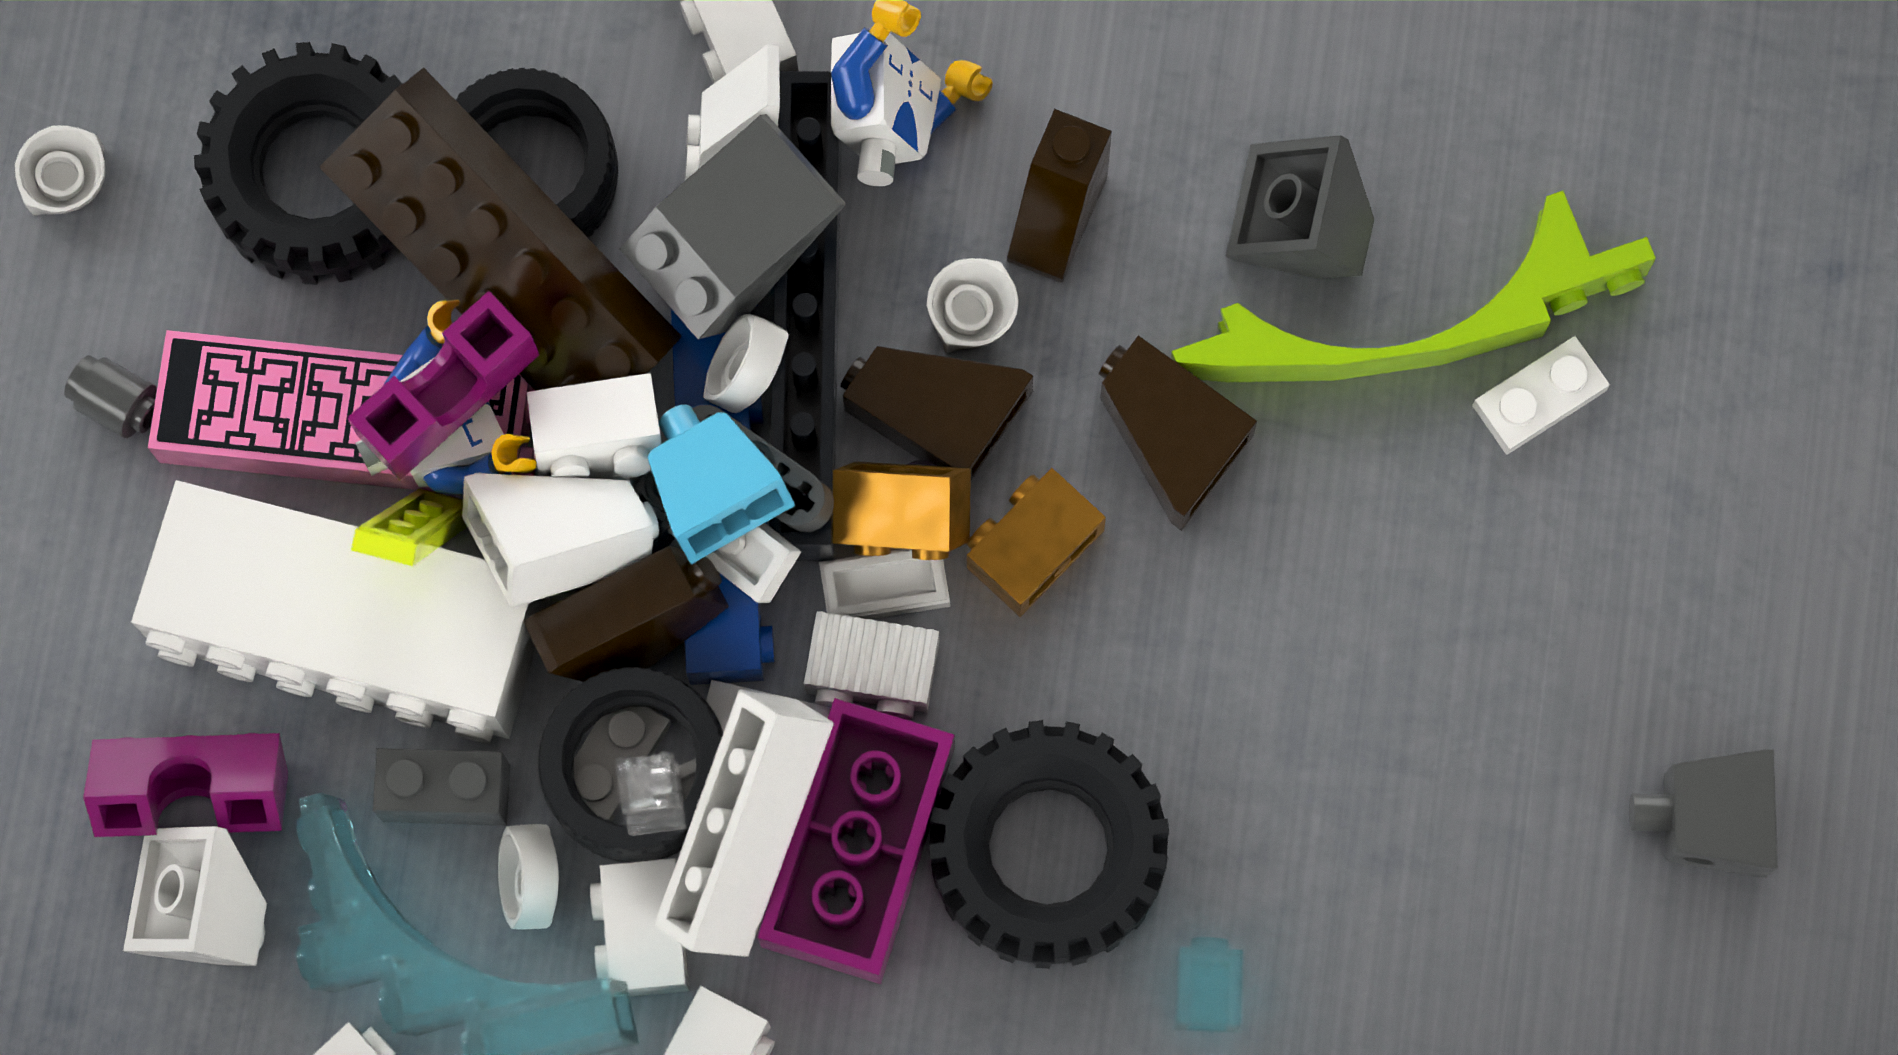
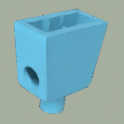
[647,405,795,564]

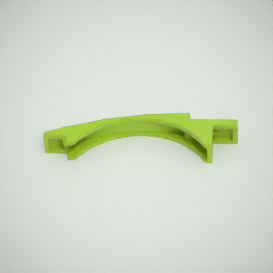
[1171,190,1656,382]

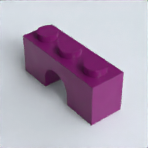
[347,291,539,480]
[83,733,288,837]

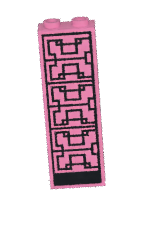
[148,330,536,492]

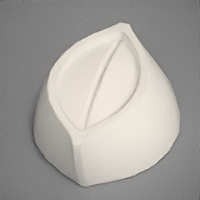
[15,126,105,216]
[927,258,1019,353]
[703,314,789,413]
[498,824,559,929]

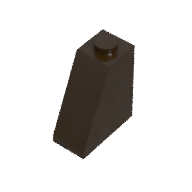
[1007,108,1112,283]
[1099,335,1257,531]
[840,346,1034,480]
[524,546,729,682]

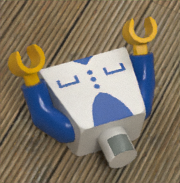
[831,0,993,186]
[356,300,537,495]

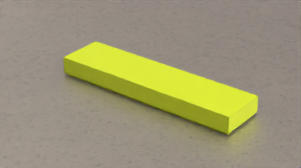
[351,488,467,566]

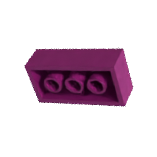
[757,698,955,984]

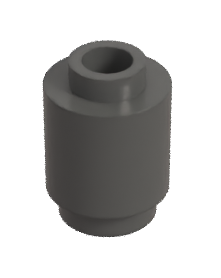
[64,355,157,438]

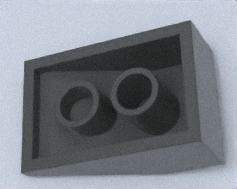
[619,114,846,340]

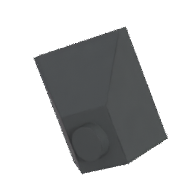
[1226,135,1374,279]

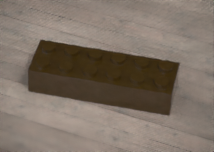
[319,68,682,391]

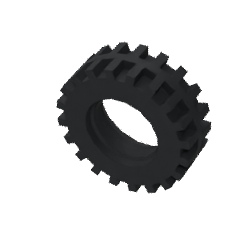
[194,42,403,285]
[929,720,1169,969]

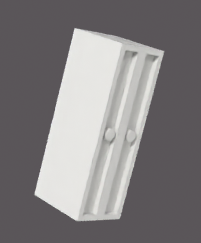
[131,480,550,744]

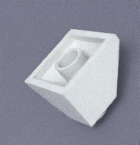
[123,826,267,966]

